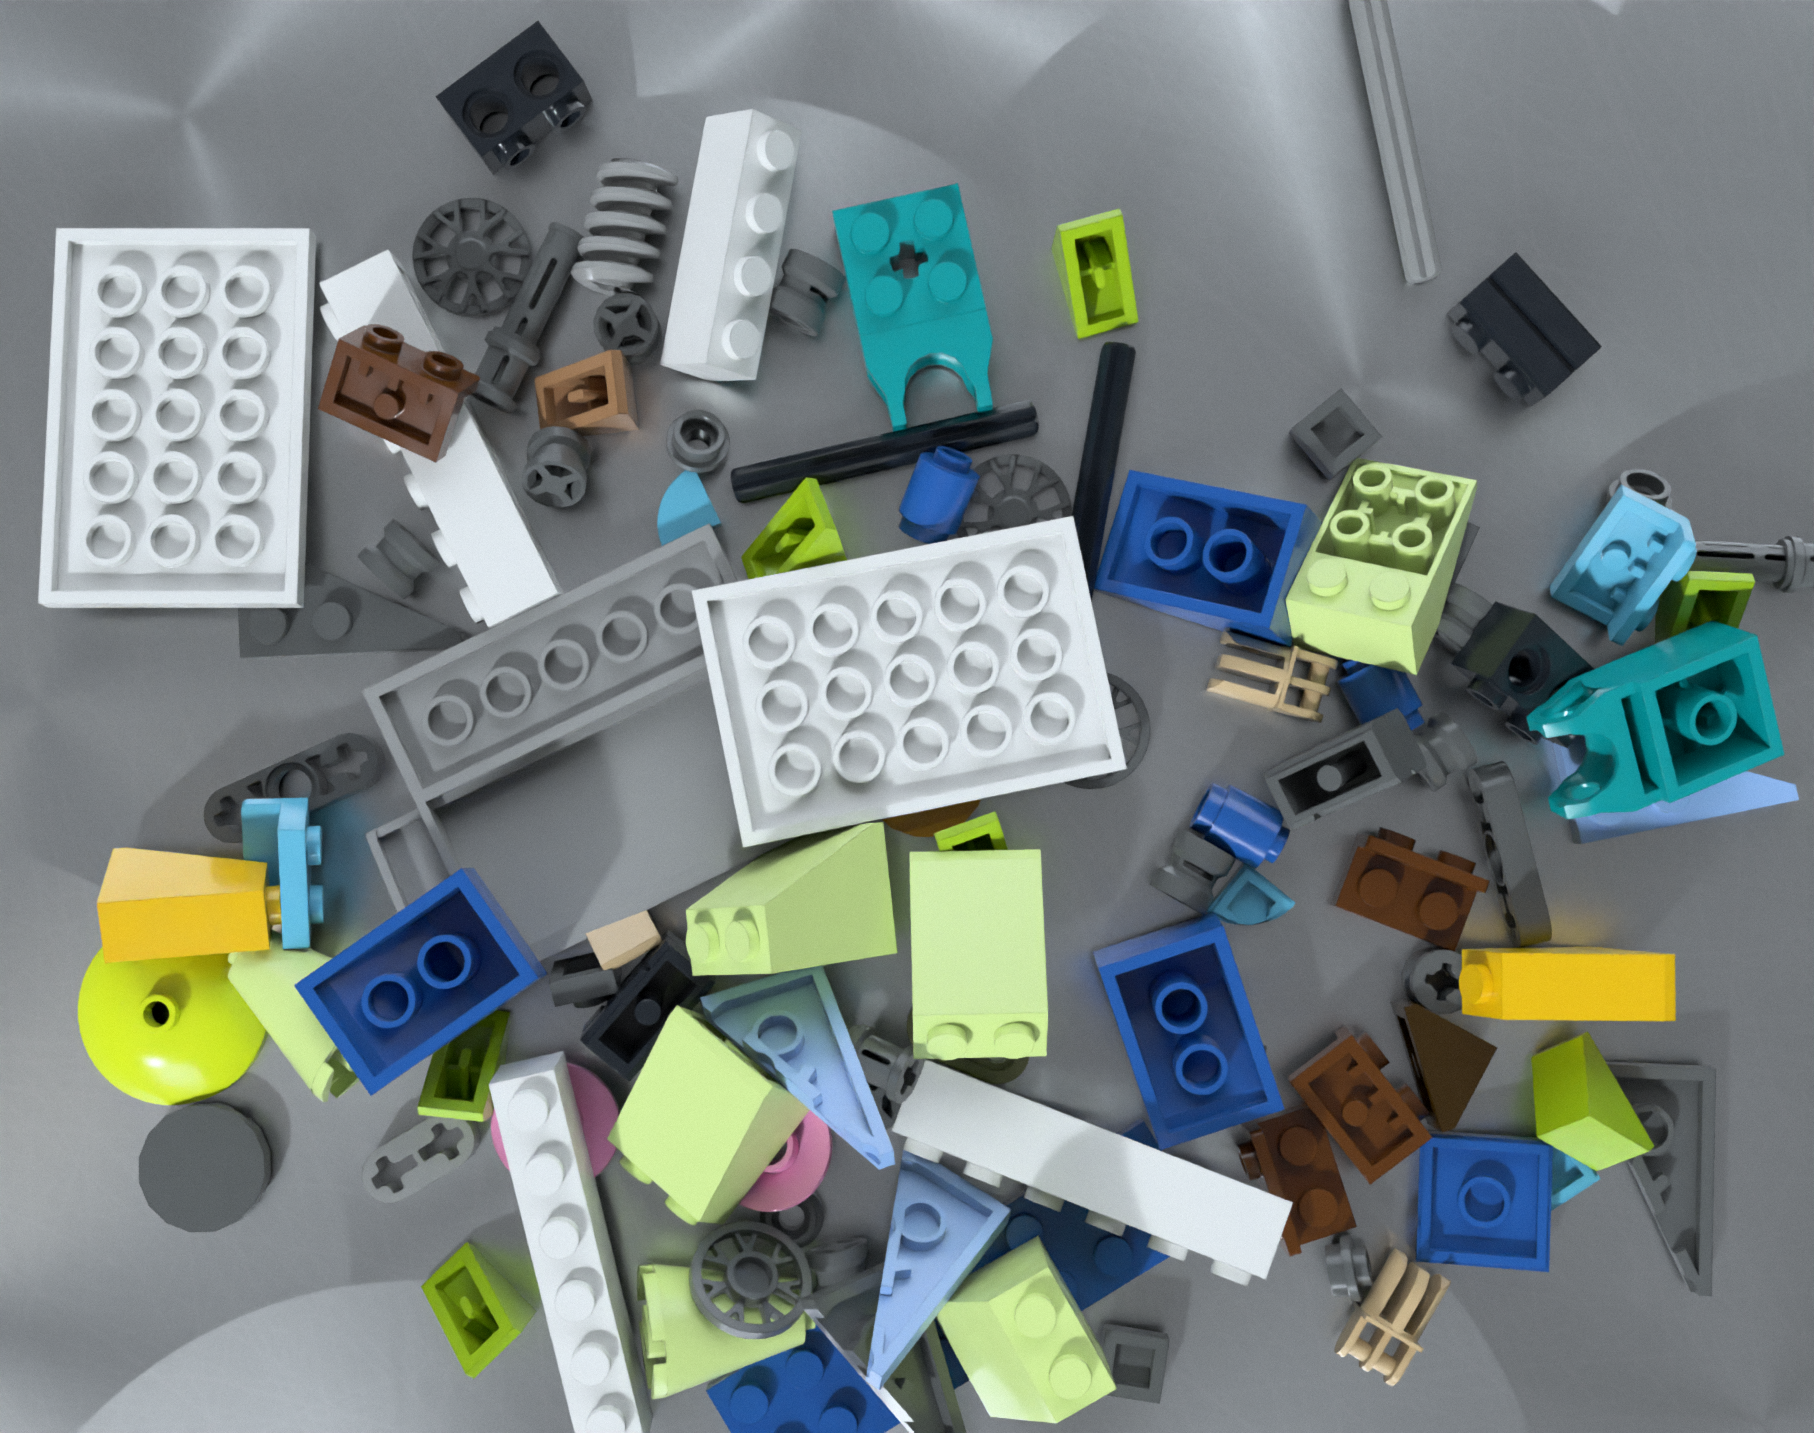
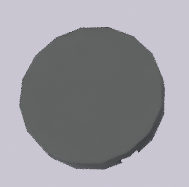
[139,1102,271,1232]

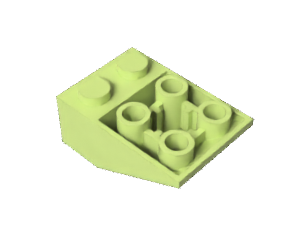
[1285,458,1477,675]

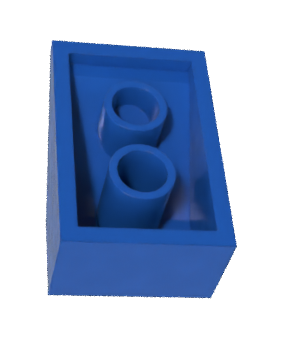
[1094,470,1322,647]
[294,868,548,1096]
[1093,912,1285,1150]

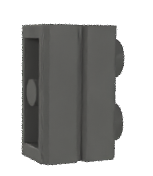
[1264,708,1427,830]

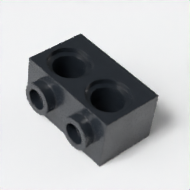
[435,21,593,174]
[1451,601,1594,748]

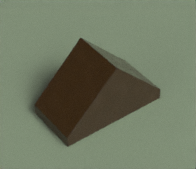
[1390,998,1498,1133]

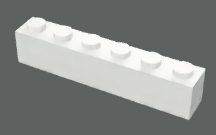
[319,249,564,628]
[489,1051,653,1433]
[892,1059,1293,1287]

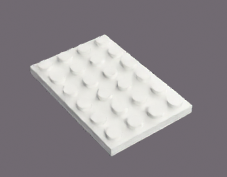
[38,228,316,608]
[692,516,1127,848]

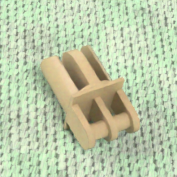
[1206,629,1338,723]
[1334,1248,1451,1386]

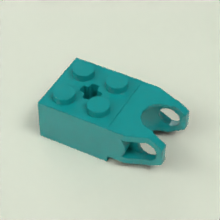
[832,183,993,432]
[1526,620,1785,820]

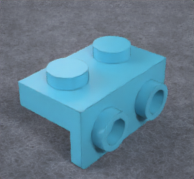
[1550,484,1697,646]
[241,797,324,949]

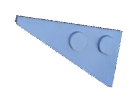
[1552,735,1799,844]
[700,966,895,1169]
[865,1150,1011,1390]

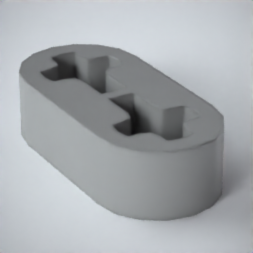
[361,1116,480,1203]

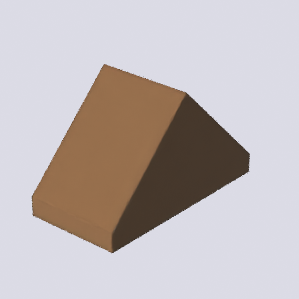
[534,350,639,437]

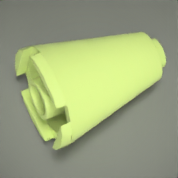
[228,929,360,1102]
[637,1263,816,1399]

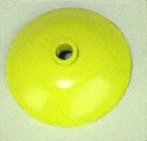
[78,947,268,1105]

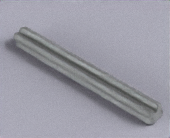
[1348,0,1442,283]

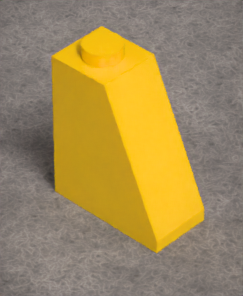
[97,847,282,963]
[1459,946,1676,1021]

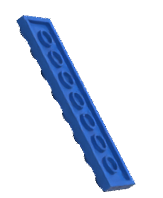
[706,1118,1170,1433]

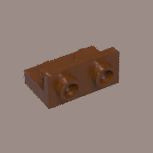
[318,324,480,463]
[1331,827,1490,952]
[1287,1025,1432,1185]
[1236,1103,1357,1257]

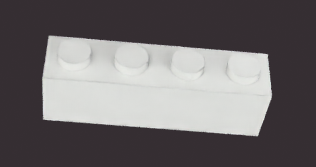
[660,109,802,381]

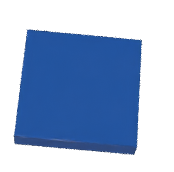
[1416,1130,1553,1272]

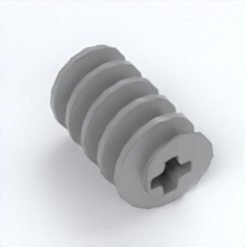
[571,158,678,299]

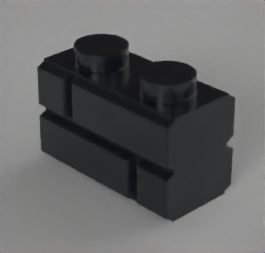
[1447,252,1602,406]
[580,930,716,1082]

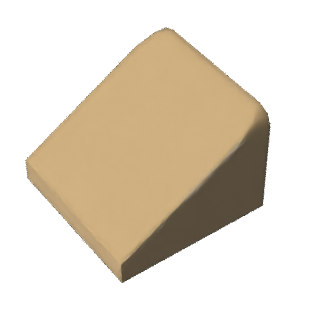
[585,910,662,970]

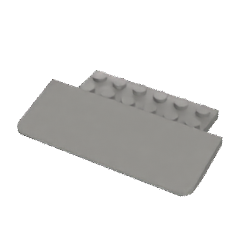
[361,523,796,962]

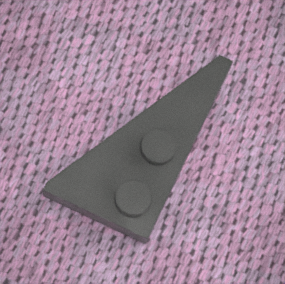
[238,562,467,660]
[1606,1062,1716,1296]
[800,1262,966,1433]

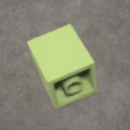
[686,822,898,976]
[909,849,1048,1060]
[607,1005,810,1225]
[935,1235,1117,1423]

